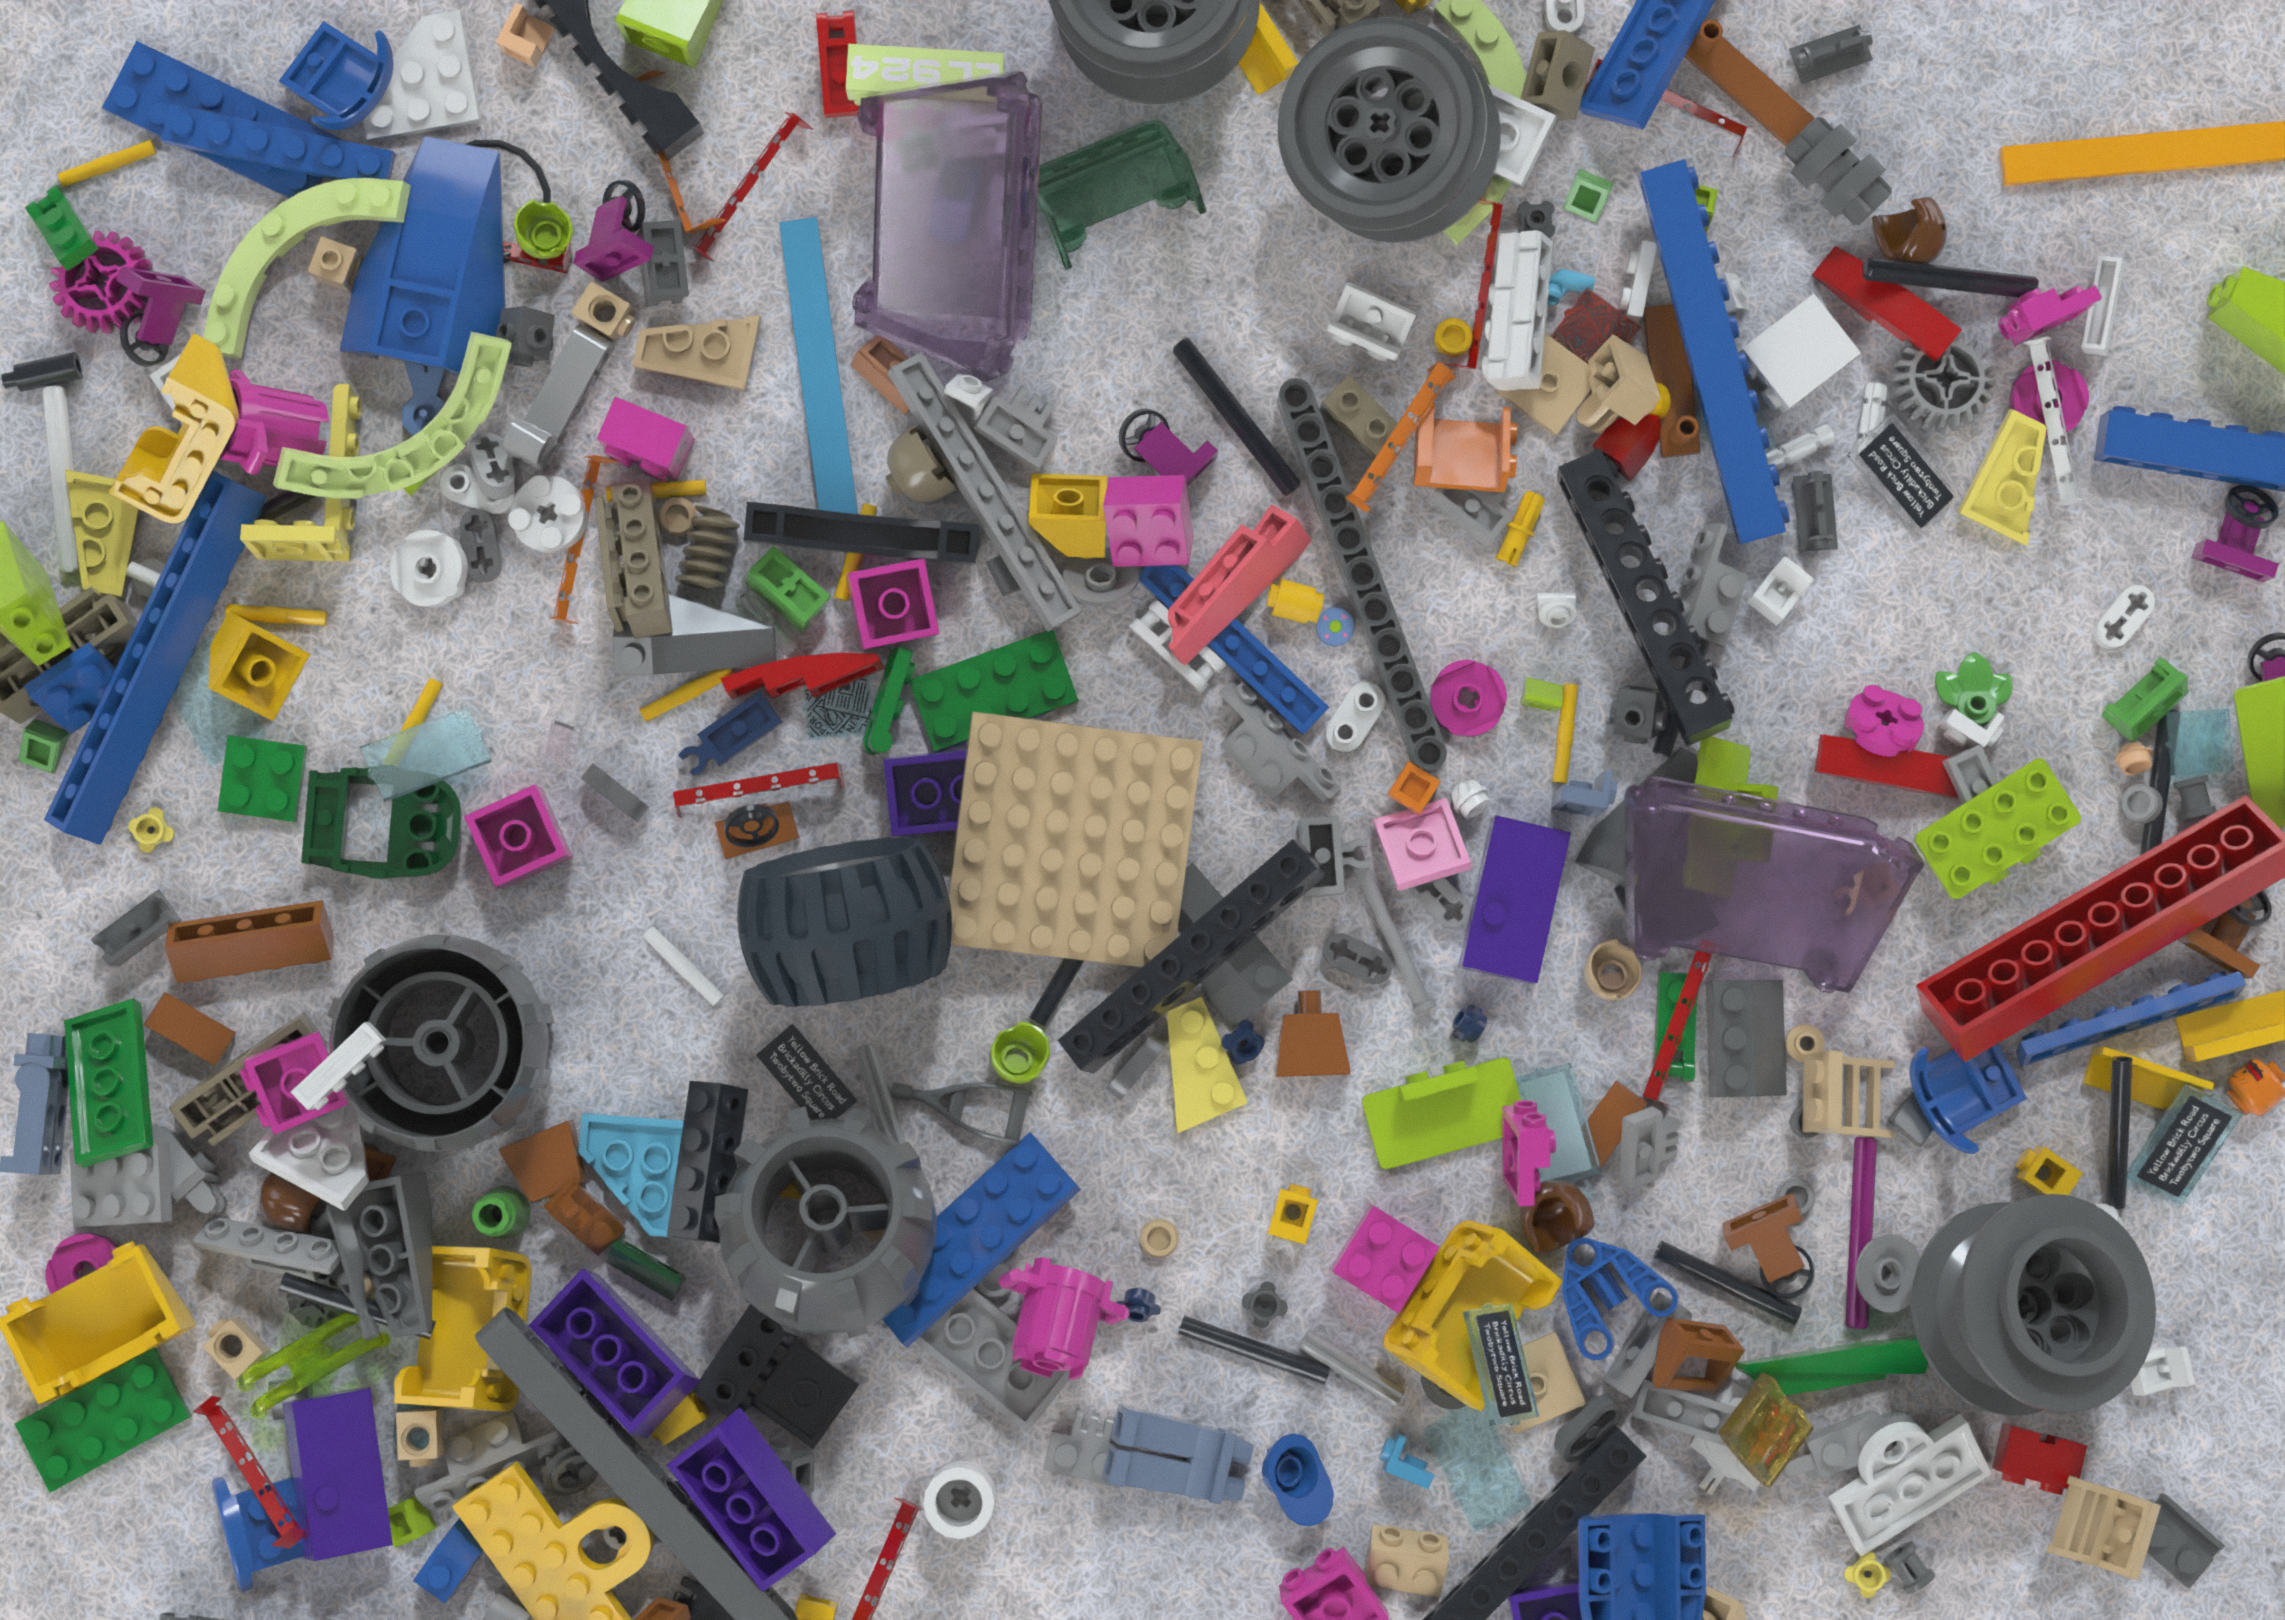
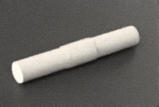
[642,926,724,1007]

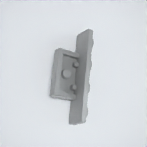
[1668,523,1748,669]
[1219,678,1340,803]
[193,1216,341,1281]
[414,1411,570,1511]

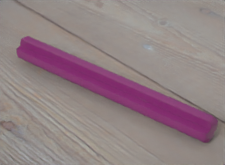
[1845,1136,1877,1329]

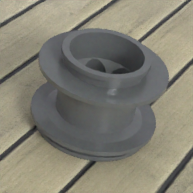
[1049,0,1260,104]
[1278,17,1501,243]
[1911,1194,2156,1416]

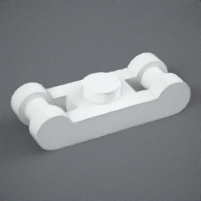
[1128,599,1227,694]

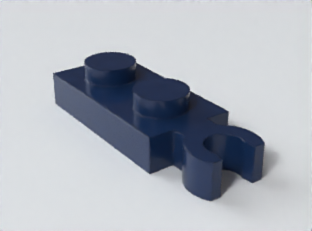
[678,691,783,776]

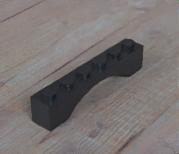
[533,0,704,160]
[743,501,979,565]

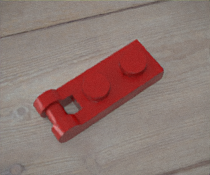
[816,10,863,118]

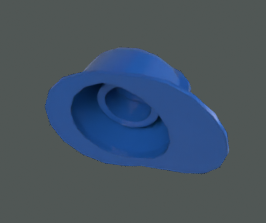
[1261,1433,1334,1527]

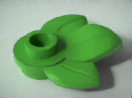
[1935,652,2013,725]

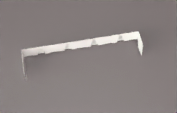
[2023,336,2085,506]

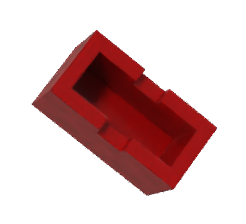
[1992,1422,2087,1495]

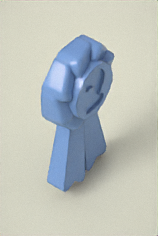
[402,361,446,436]

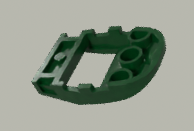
[301,766,462,879]

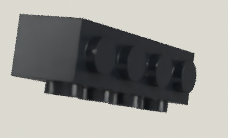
[667,1081,748,1243]
[691,1259,796,1417]

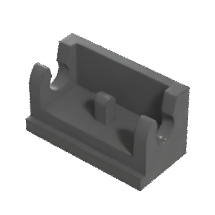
[637,220,689,307]
[91,889,182,966]

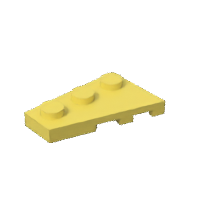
[1957,409,2047,546]
[65,469,140,598]
[1166,997,1248,1134]

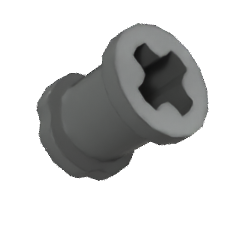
[2173,775,2217,820]
[1884,1541,1936,1594]

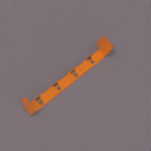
[636,70,726,234]
[1345,361,1456,512]
[549,455,618,624]

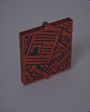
[1551,287,1641,365]

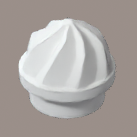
[1451,780,1491,820]

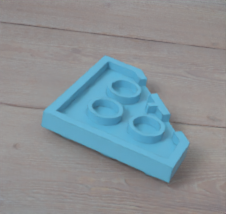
[578,1113,684,1237]

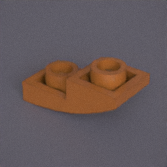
[143,992,236,1066]
[1582,1080,1648,1170]

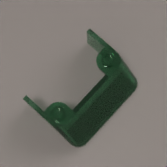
[1024,120,1207,270]

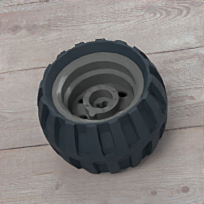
[737,837,952,1007]

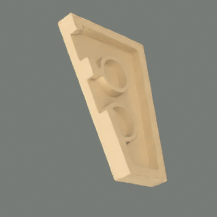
[632,315,762,392]

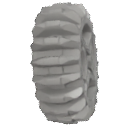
[1890,332,1996,433]

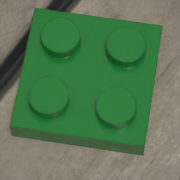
[217,735,308,822]

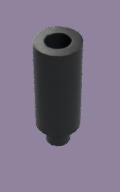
[1,352,83,392]

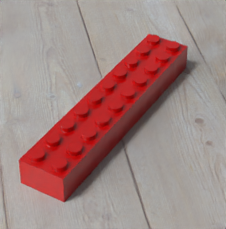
[1916,795,2285,1062]

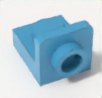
[1379,1432,1434,1490]

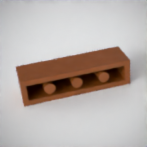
[164,900,334,984]

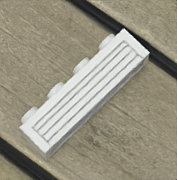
[2081,255,2125,356]
[291,1022,387,1110]

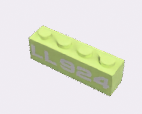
[846,44,1005,114]

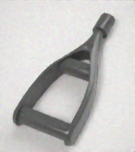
[891,1082,1032,1145]
[310,1203,380,1341]

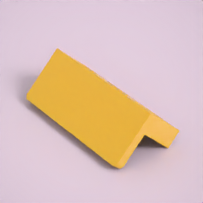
[1239,3,1299,95]
[2175,990,2285,1062]
[2082,1047,2215,1111]

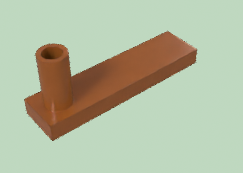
[1684,20,1814,147]
[1643,304,1701,458]

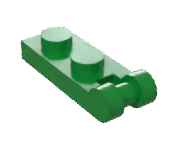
[25,185,99,271]
[861,646,915,755]
[1654,972,1697,1082]

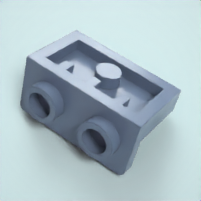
[1551,769,1618,818]

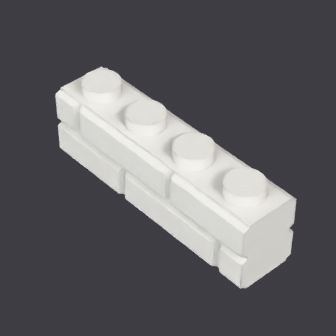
[1482,230,1553,391]

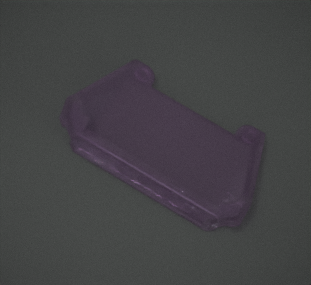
[852,70,1043,382]
[1625,776,1925,993]

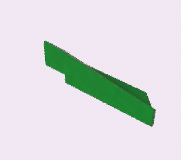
[1735,1334,1928,1397]

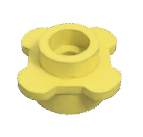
[128,807,175,853]
[1844,1551,1891,1598]

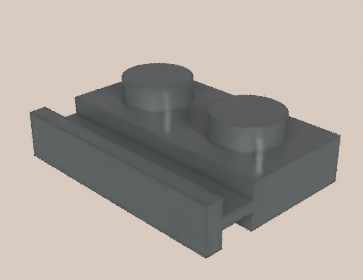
[2147,1493,2225,1589]

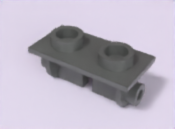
[1789,25,1873,84]
[1793,471,1838,552]

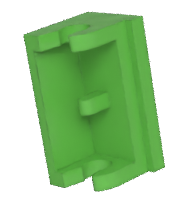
[746,545,831,634]
[2102,657,2189,742]

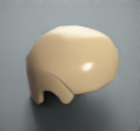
[1583,939,1642,1001]

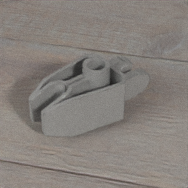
[152,1124,229,1217]

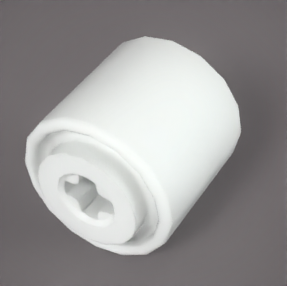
[923,1460,996,1539]

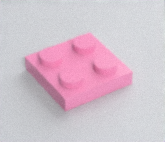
[1373,797,1471,891]

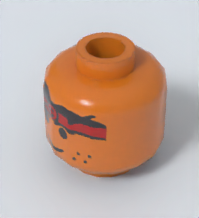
[2226,1059,2285,1116]

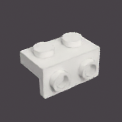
[1326,282,1417,362]

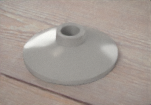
[1063,547,1140,606]
[1856,1234,1920,1313]

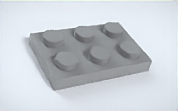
[69,1143,173,1227]

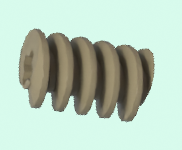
[674,505,740,590]

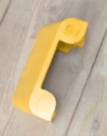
[109,333,239,523]
[1383,1220,1563,1412]
[0,1241,197,1405]
[394,1246,532,1412]

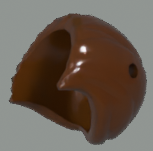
[1872,197,1947,264]
[260,1172,320,1235]
[1520,1180,1595,1255]

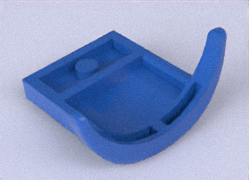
[279,21,394,130]
[1909,1043,2027,1154]
[212,1477,304,1592]

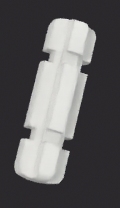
[1856,383,1887,455]
[1766,424,1835,471]

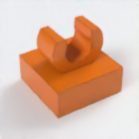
[1387,761,1441,815]

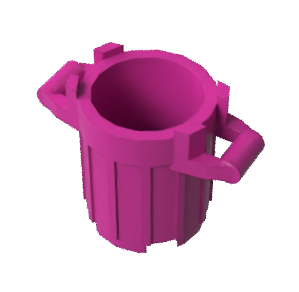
[220,370,329,475]
[999,1257,1129,1380]

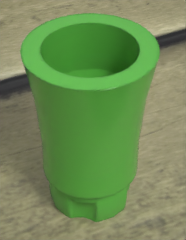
[472,1186,530,1239]

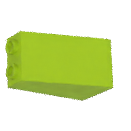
[615,0,723,69]
[2206,266,2285,375]
[0,520,72,666]

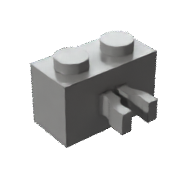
[1298,816,1370,898]

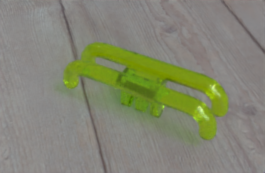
[236,1312,391,1420]

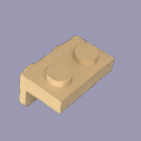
[1364,1524,1449,1598]

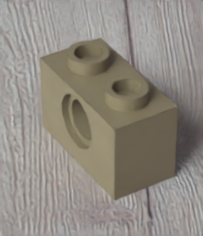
[1520,30,1595,121]
[1320,375,1398,462]

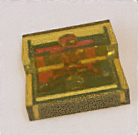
[1718,1373,1814,1488]

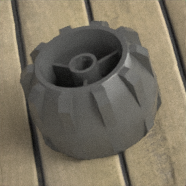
[327,934,555,1152]
[714,1107,937,1338]

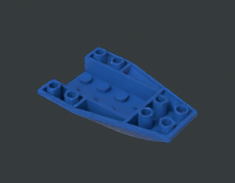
[339,136,506,376]
[1578,1513,1706,1620]

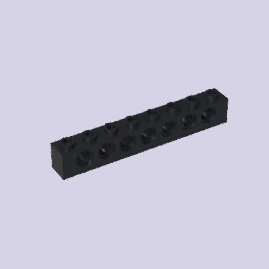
[1557,449,1735,747]
[1057,839,1327,1074]
[1422,1426,1647,1620]

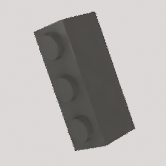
[1705,980,1787,1097]

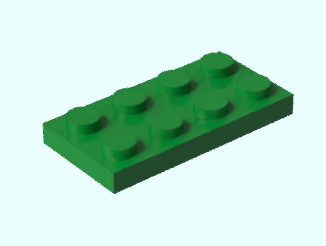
[909,630,1079,752]
[64,998,154,1168]
[14,1348,192,1493]

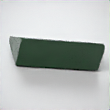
[606,1239,686,1301]

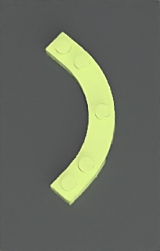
[1434,0,1526,246]
[203,178,411,358]
[273,331,512,499]

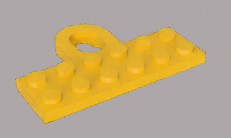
[452,1461,655,1620]

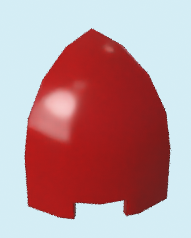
[1592,413,1661,481]

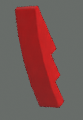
[1811,246,1963,362]
[720,652,885,700]
[1814,734,1959,799]

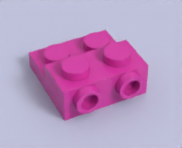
[1997,285,2102,346]
[240,1030,348,1135]
[1502,1100,1556,1206]
[1279,1547,1389,1620]

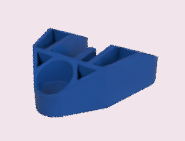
[1562,1238,1680,1360]

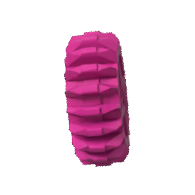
[49,230,153,334]

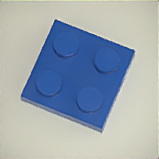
[24,642,116,734]

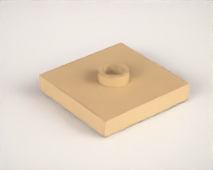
[1495,333,1592,437]
[1487,1331,1586,1434]

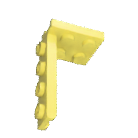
[240,384,362,562]

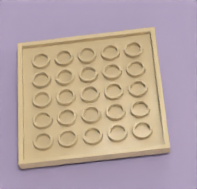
[948,711,1203,967]

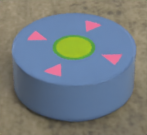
[1316,607,1354,647]

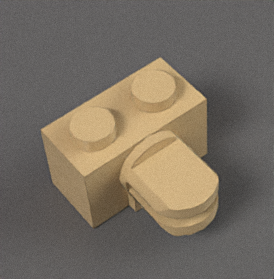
[1577,334,1661,434]

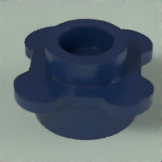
[1452,1004,1487,1043]
[1221,1020,1265,1065]
[1116,1288,1161,1322]

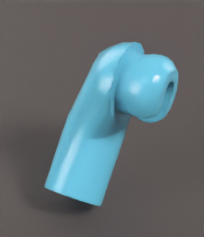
[1547,269,1595,306]

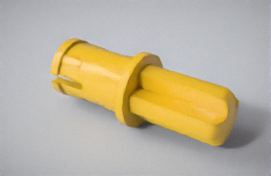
[1495,491,1545,568]

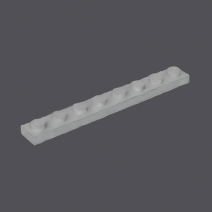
[887,352,1083,632]

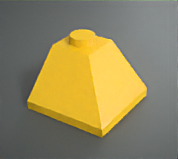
[1028,473,1108,559]
[208,611,310,721]

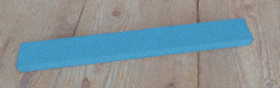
[779,217,858,514]

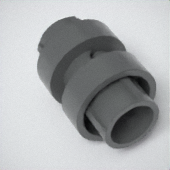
[1785,117,1892,225]

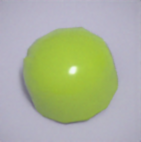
[513,199,574,259]
[990,1022,1050,1084]

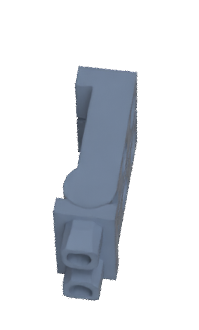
[0,1033,69,1175]
[1101,1404,1254,1505]

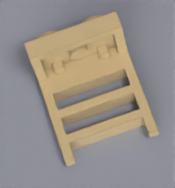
[1802,1051,1895,1138]
[2046,1476,2161,1581]

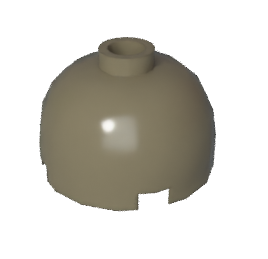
[885,425,957,504]

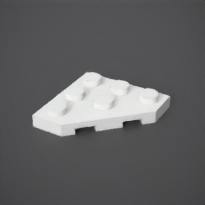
[363,10,481,143]
[249,1105,369,1211]

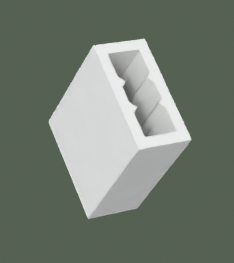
[1738,294,1861,414]

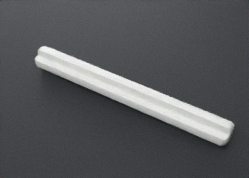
[43,386,80,574]

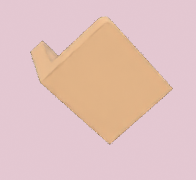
[496,3,554,68]

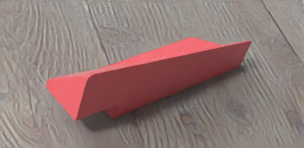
[1168,504,1312,665]

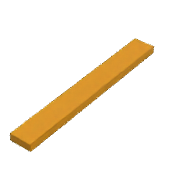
[1999,121,2285,186]

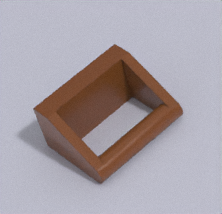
[1652,1318,1745,1395]

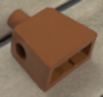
[1275,990,1350,1077]
[499,1120,587,1203]

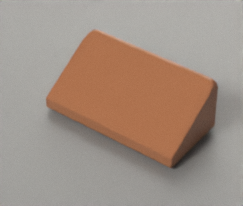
[850,332,910,416]

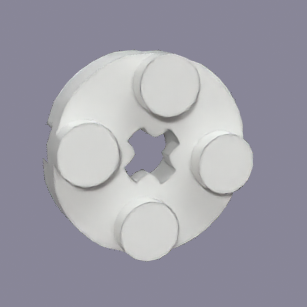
[508,475,588,553]
[390,530,468,608]

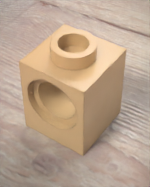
[307,236,364,294]
[571,281,636,343]
[202,1317,271,1380]
[396,1407,444,1467]

